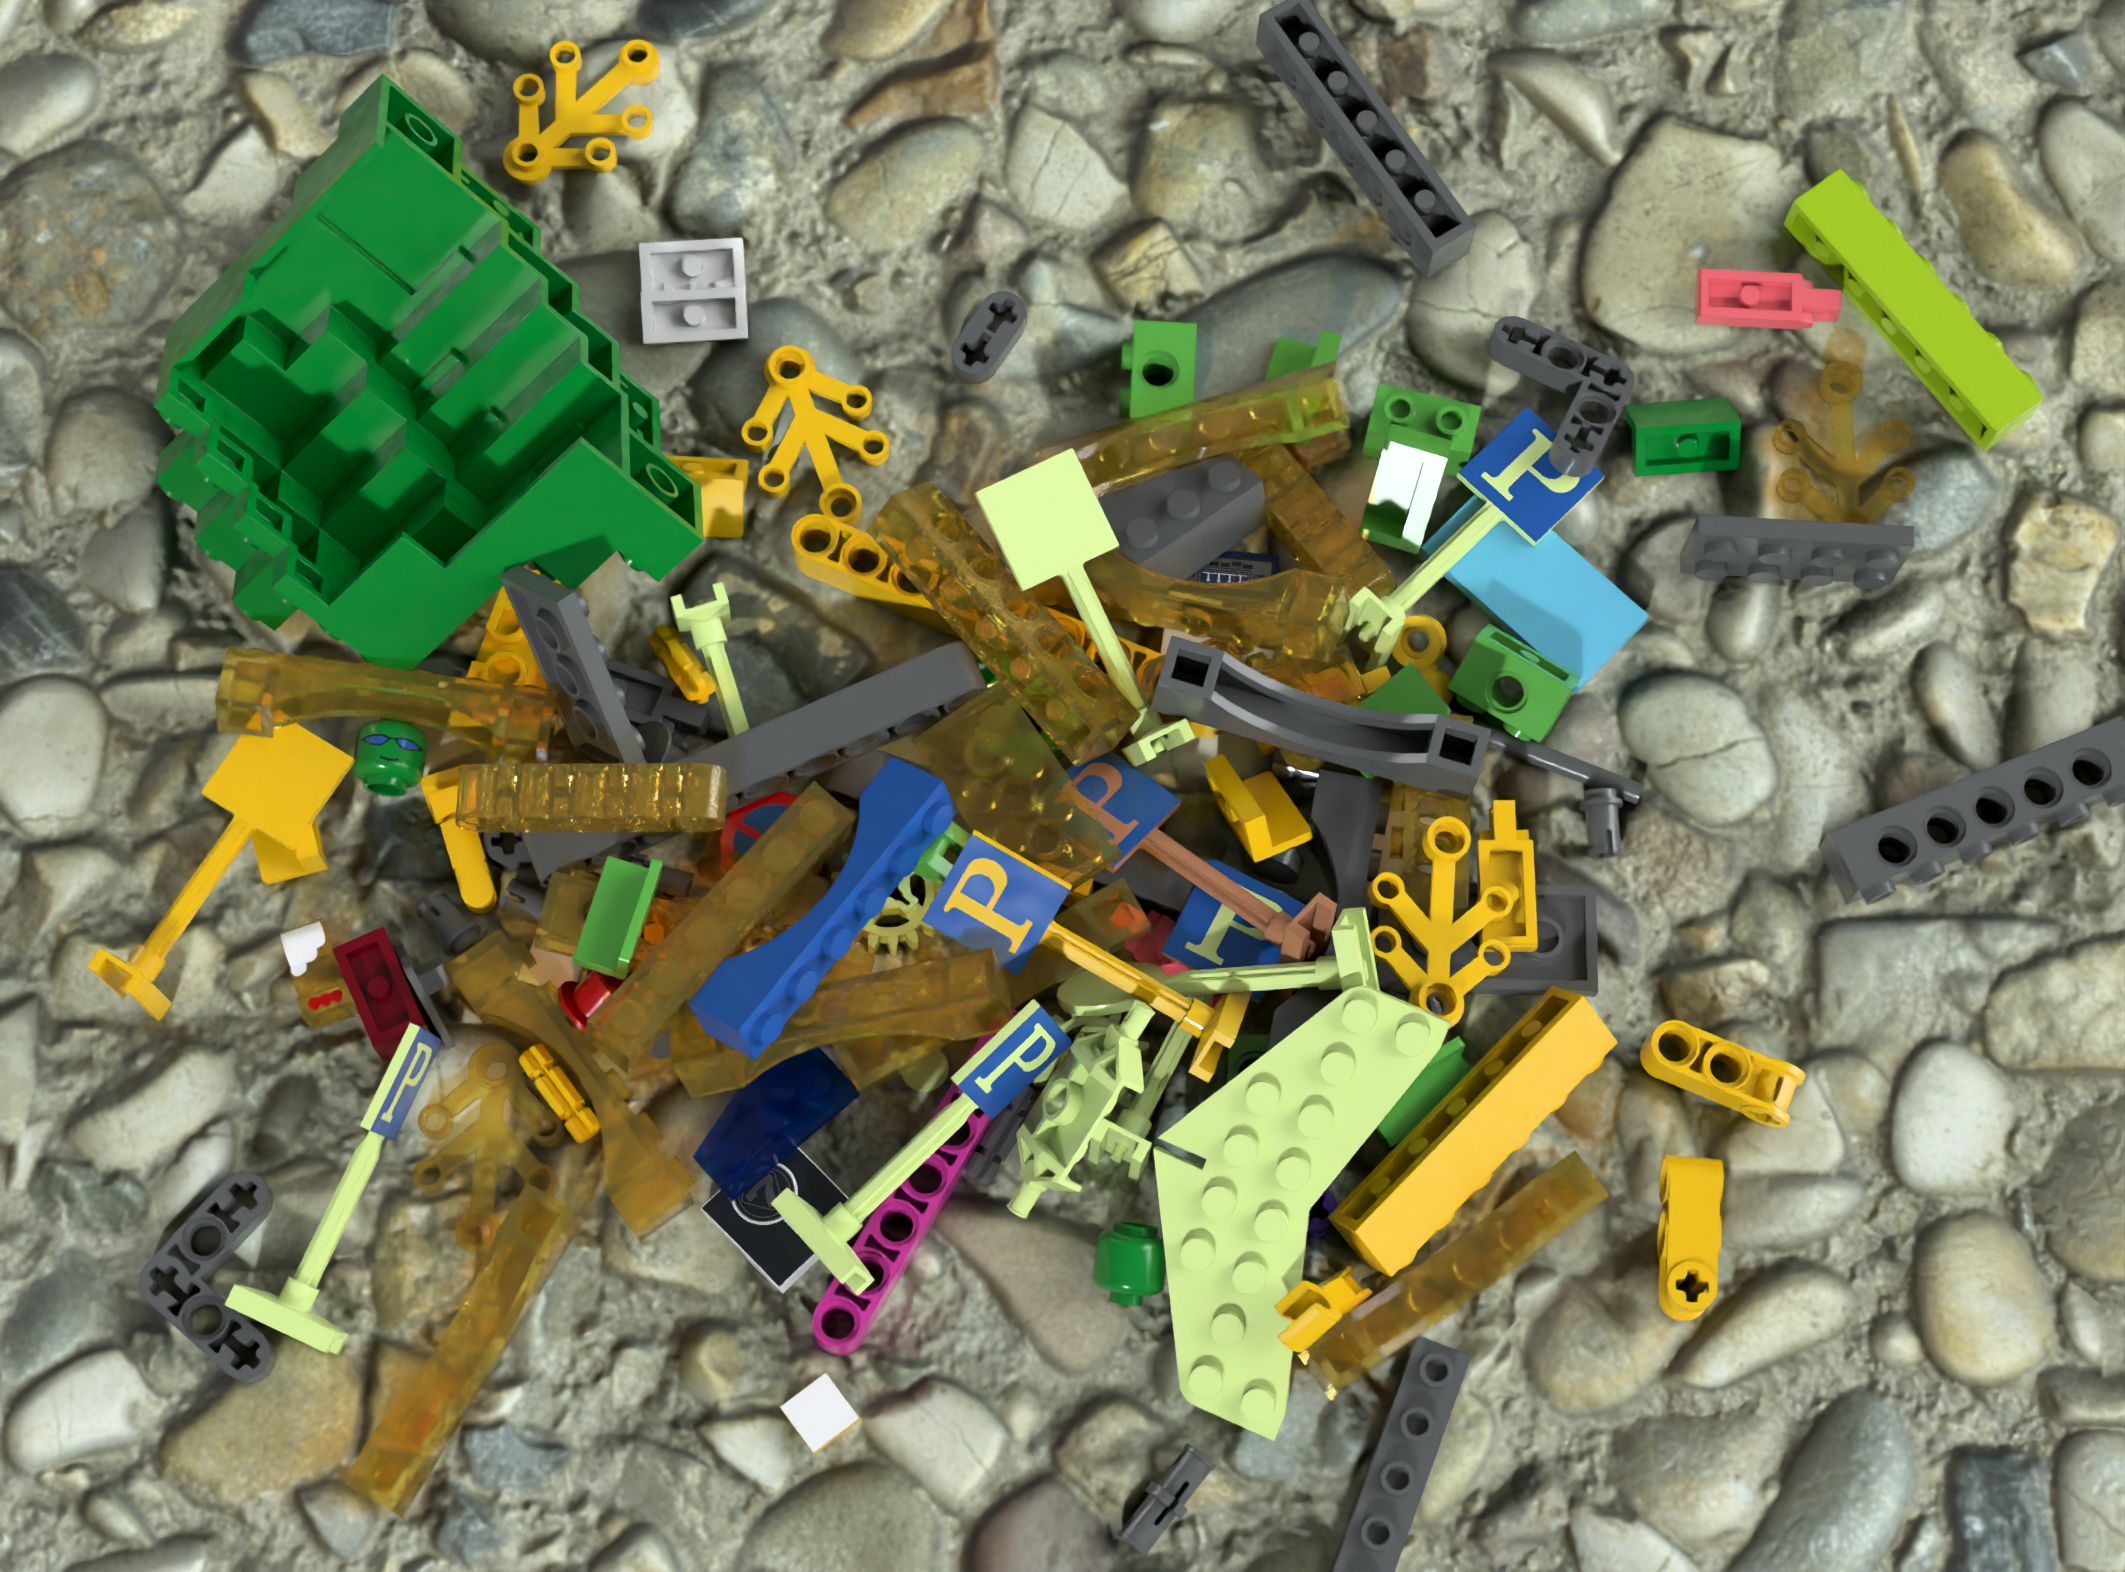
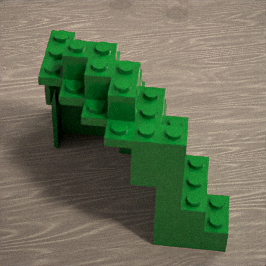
[153,73,704,682]

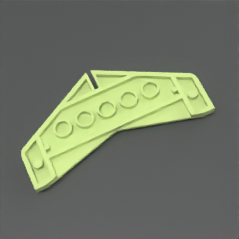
[1153,985,1452,1441]

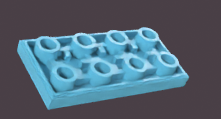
[1419,494,1649,694]

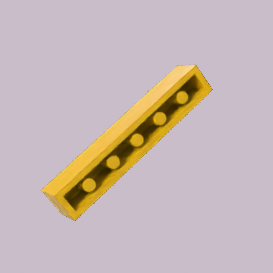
[1327,985,1618,1277]

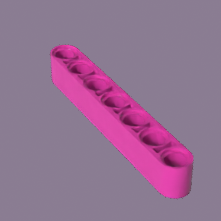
[812,1010,1019,1356]

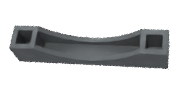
[1150,636,1491,802]
[1267,769,1390,1052]

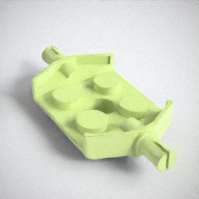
[1006,1000,1155,1218]

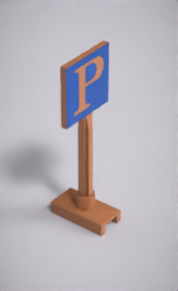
[1028,742,1337,999]

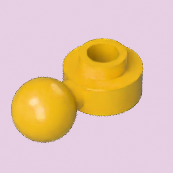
[1391,614,1454,705]

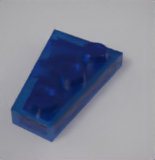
[693,1017,860,1202]

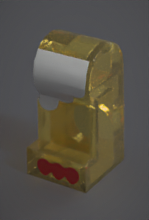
[280,918,359,1031]

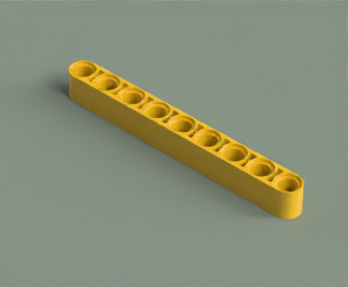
[791,514,1224,739]

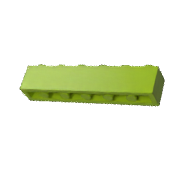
[1783,168,2044,452]

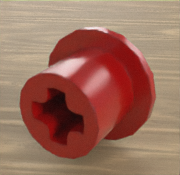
[558,970,634,1040]

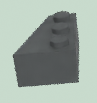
[1091,452,1267,607]

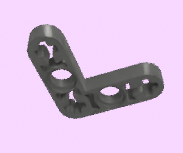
[1487,316,1635,477]
[138,1171,276,1384]

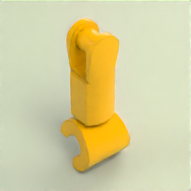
[419,764,498,915]
[1274,1265,1373,1352]

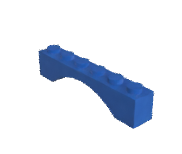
[688,756,957,1060]

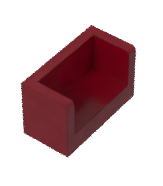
[332,927,432,1062]

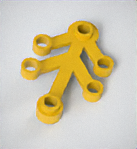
[503,39,660,185]
[741,345,890,527]
[1368,816,1513,1029]

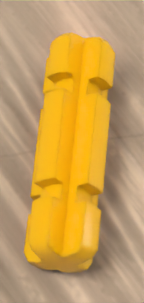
[648,624,716,704]
[518,1043,601,1143]

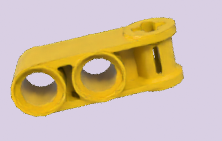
[1640,1020,1806,1128]
[1657,1154,1724,1322]

